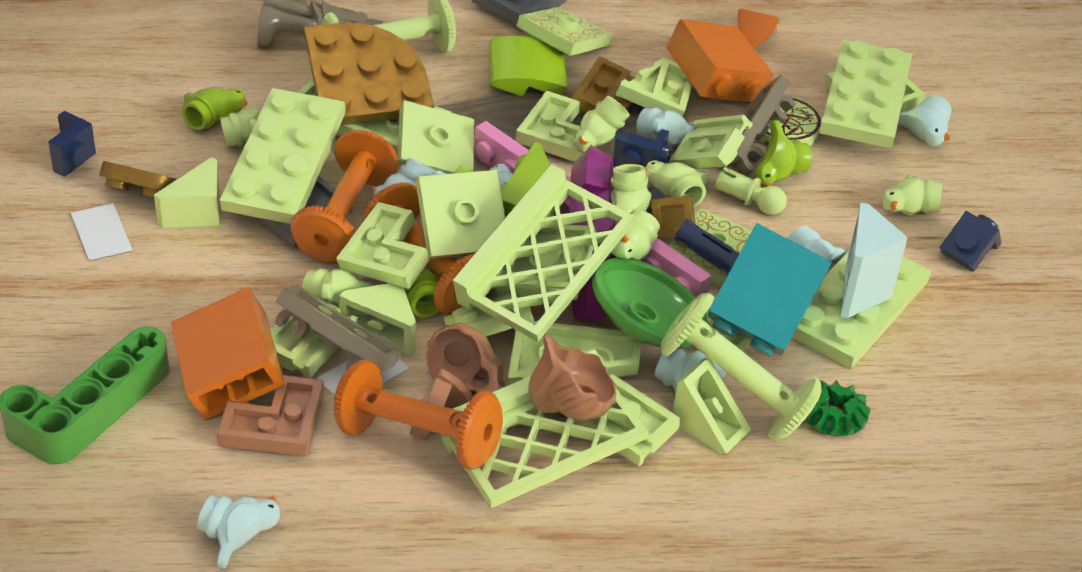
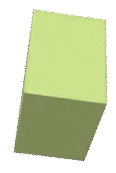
[154,157,220,228]
[339,283,416,356]
[673,357,751,455]

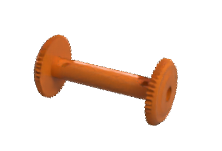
[290,130,399,263]
[362,182,488,315]
[334,359,503,470]

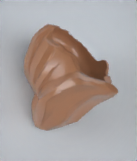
[425,323,504,394]
[528,334,617,420]

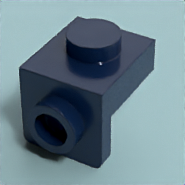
[48,111,96,177]
[613,129,673,167]
[939,211,1002,272]

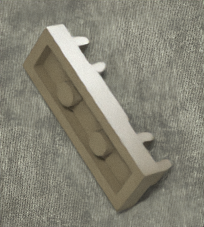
[718,75,796,176]
[275,284,402,374]

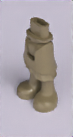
[257,0,382,47]

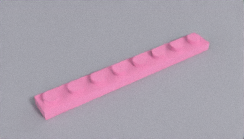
[474,121,712,297]

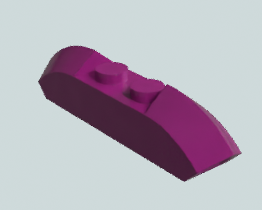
[570,145,616,322]

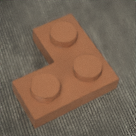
[217,375,324,457]

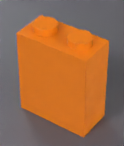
[666,19,774,103]
[171,287,285,421]

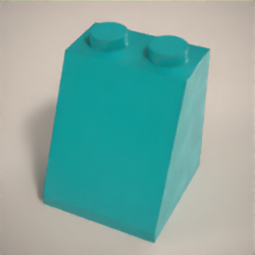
[708,223,832,357]

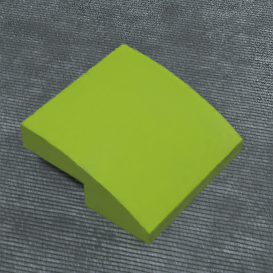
[489,36,567,97]

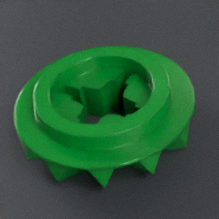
[805,379,870,436]

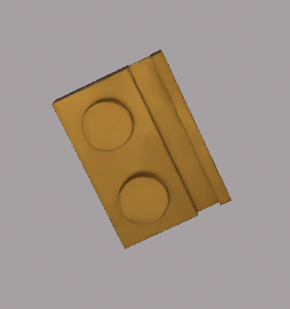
[572,56,635,114]

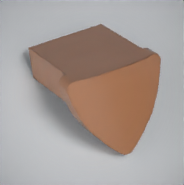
[410,369,474,440]

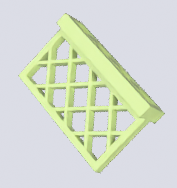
[453,164,635,342]
[441,349,648,508]

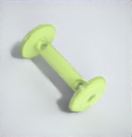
[321,0,456,53]
[661,293,821,441]

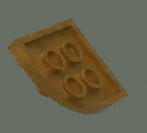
[304,22,434,125]

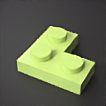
[516,91,584,162]
[336,202,430,289]

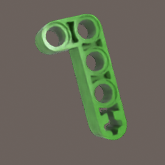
[0,327,169,464]

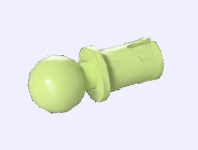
[715,167,787,215]

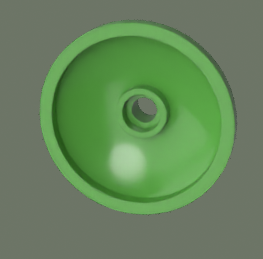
[592,258,708,349]

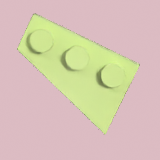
[507,321,641,386]

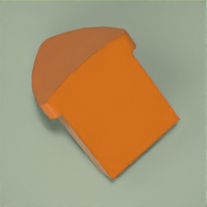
[738,9,779,49]

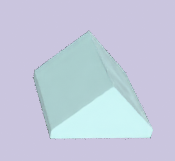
[840,203,908,318]

